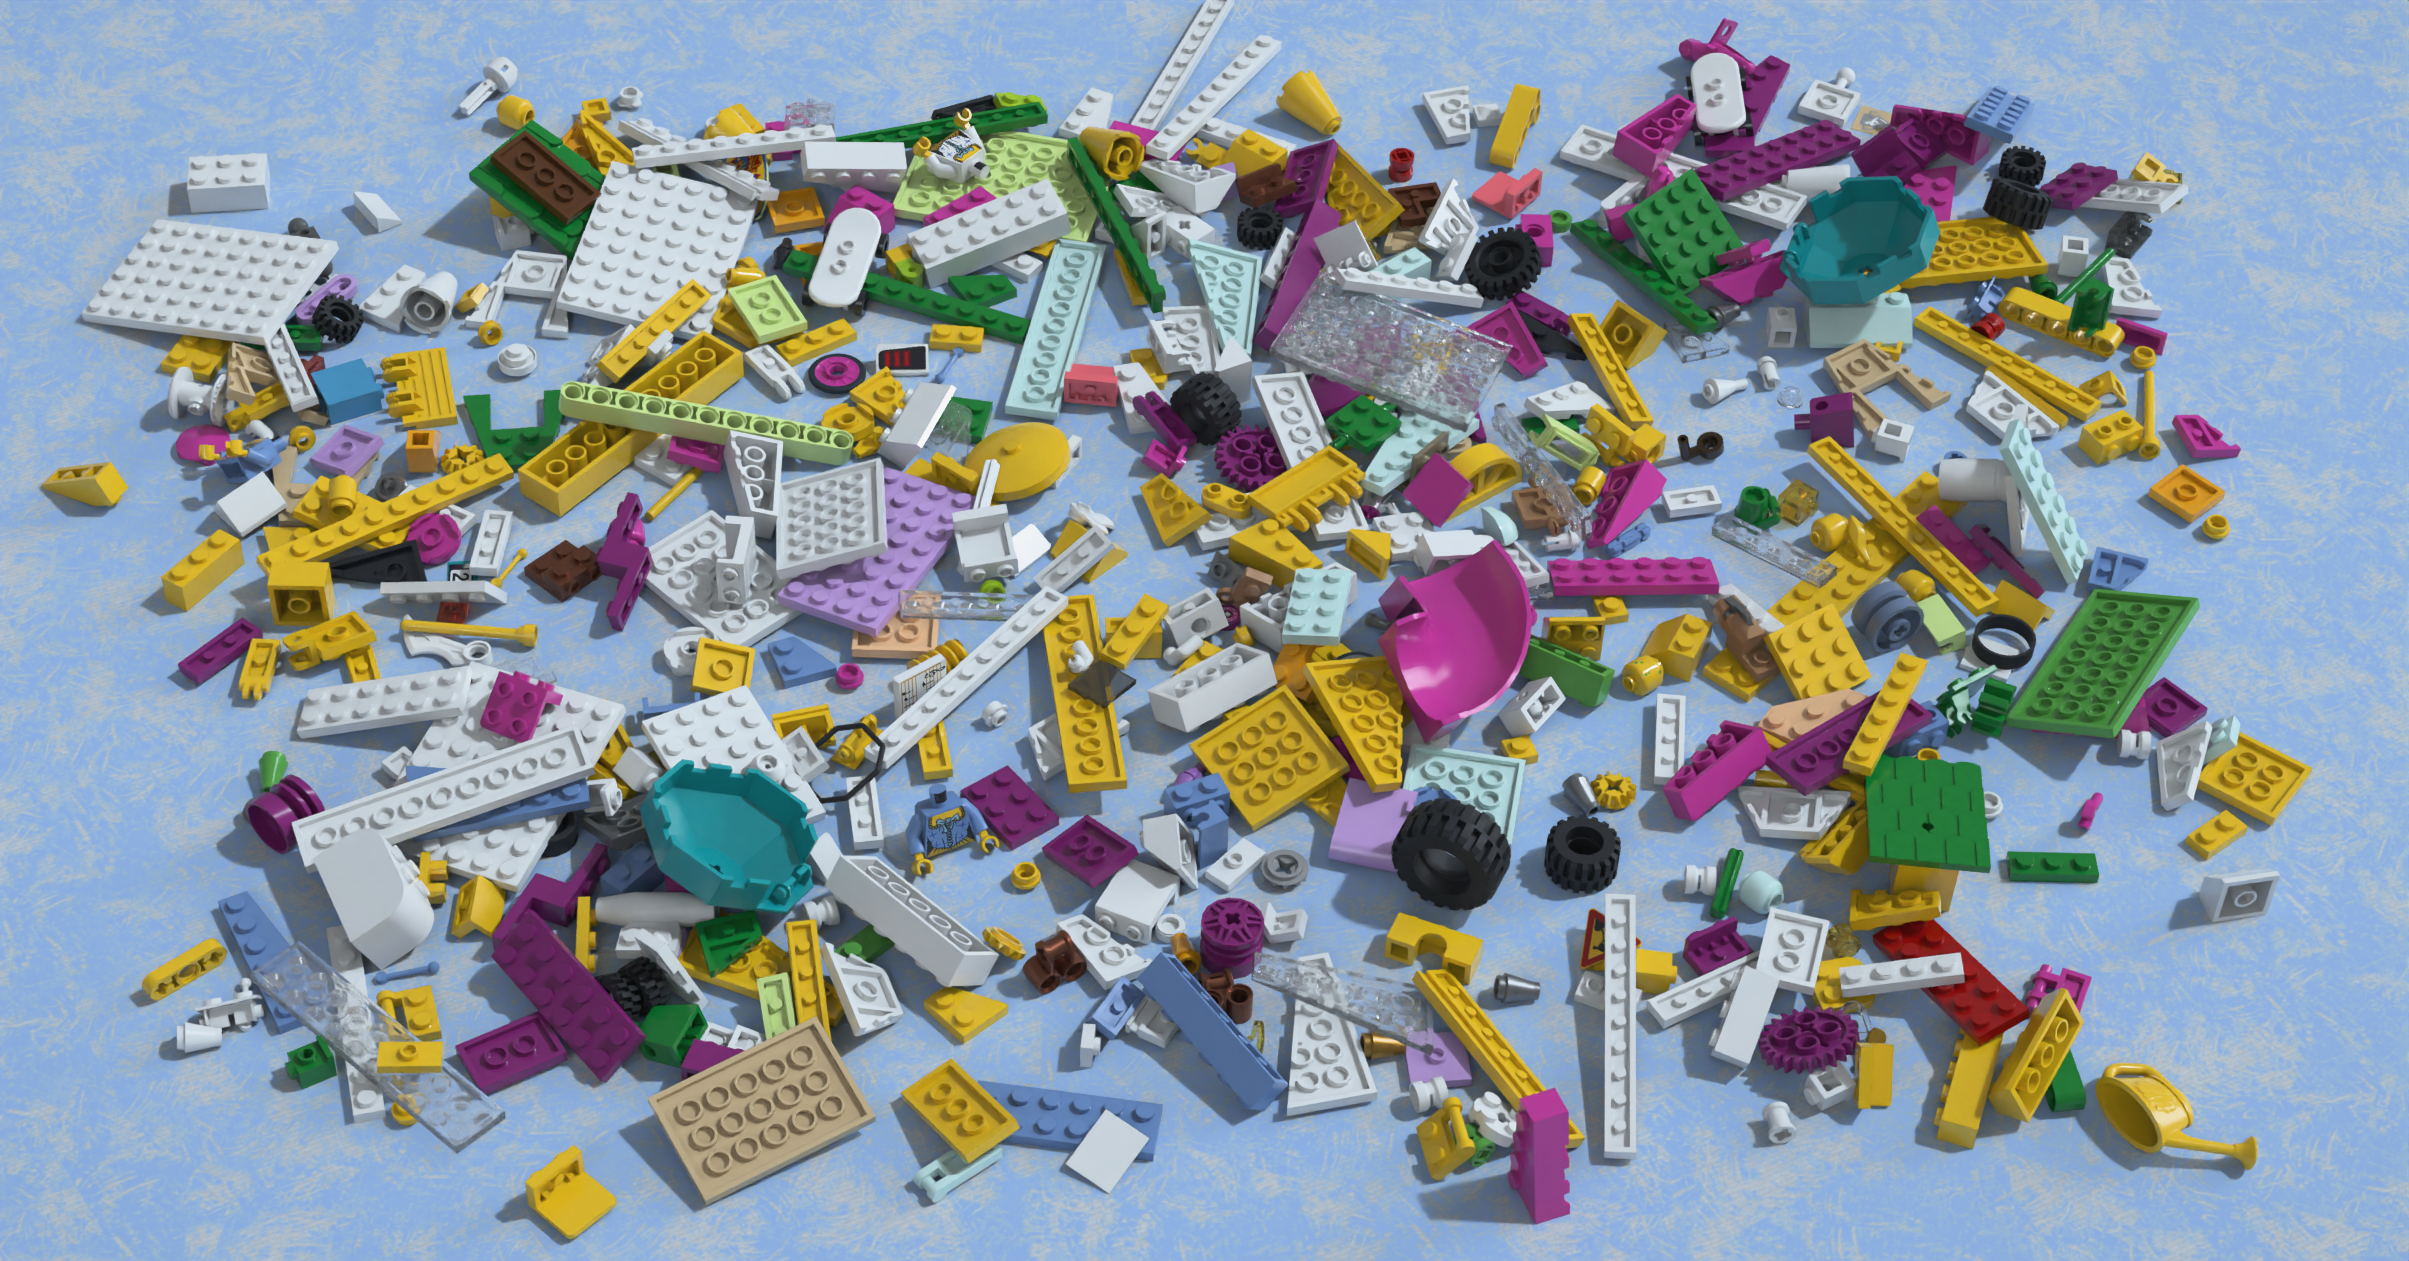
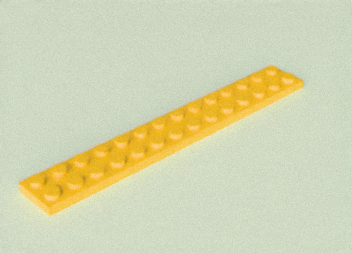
[1702,471,1968,702]

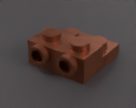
[524,540,602,602]

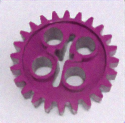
[1214,424,1287,493]
[1758,1006,1860,1075]

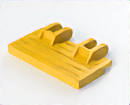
[380,347,458,430]
[1248,445,1366,532]

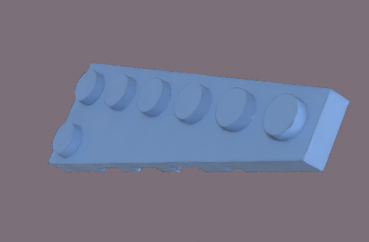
[218,891,338,1034]

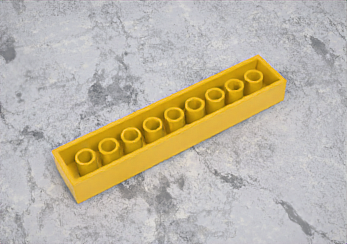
[518,330,744,517]

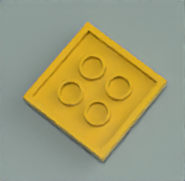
[1763,602,1872,701]
[2197,731,2313,826]

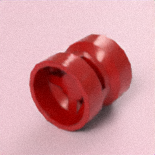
[1388,148,1414,183]
[1970,312,2005,341]

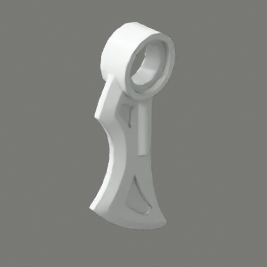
[403,614,493,666]

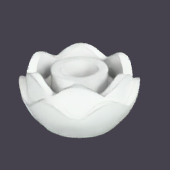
[749,752,786,783]

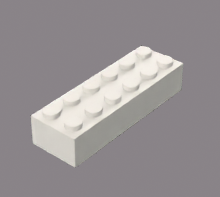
[907,179,1071,289]
[824,855,999,988]

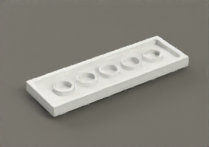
[297,666,472,739]

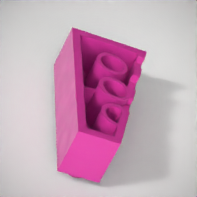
[1507,1088,1570,1224]

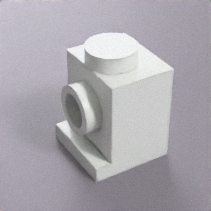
[493,215,534,251]
[1871,418,1914,462]
[1804,1060,1856,1111]

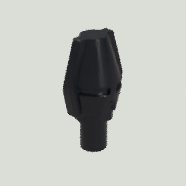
[772,238,794,270]

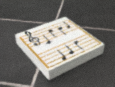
[893,653,946,720]

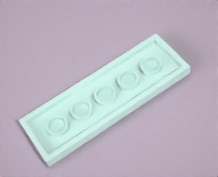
[1999,419,2088,584]

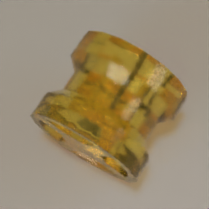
[1825,923,1862,959]

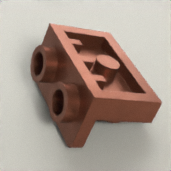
[1235,163,1297,208]

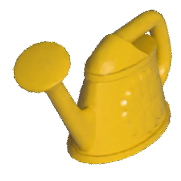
[2095,1063,2258,1170]

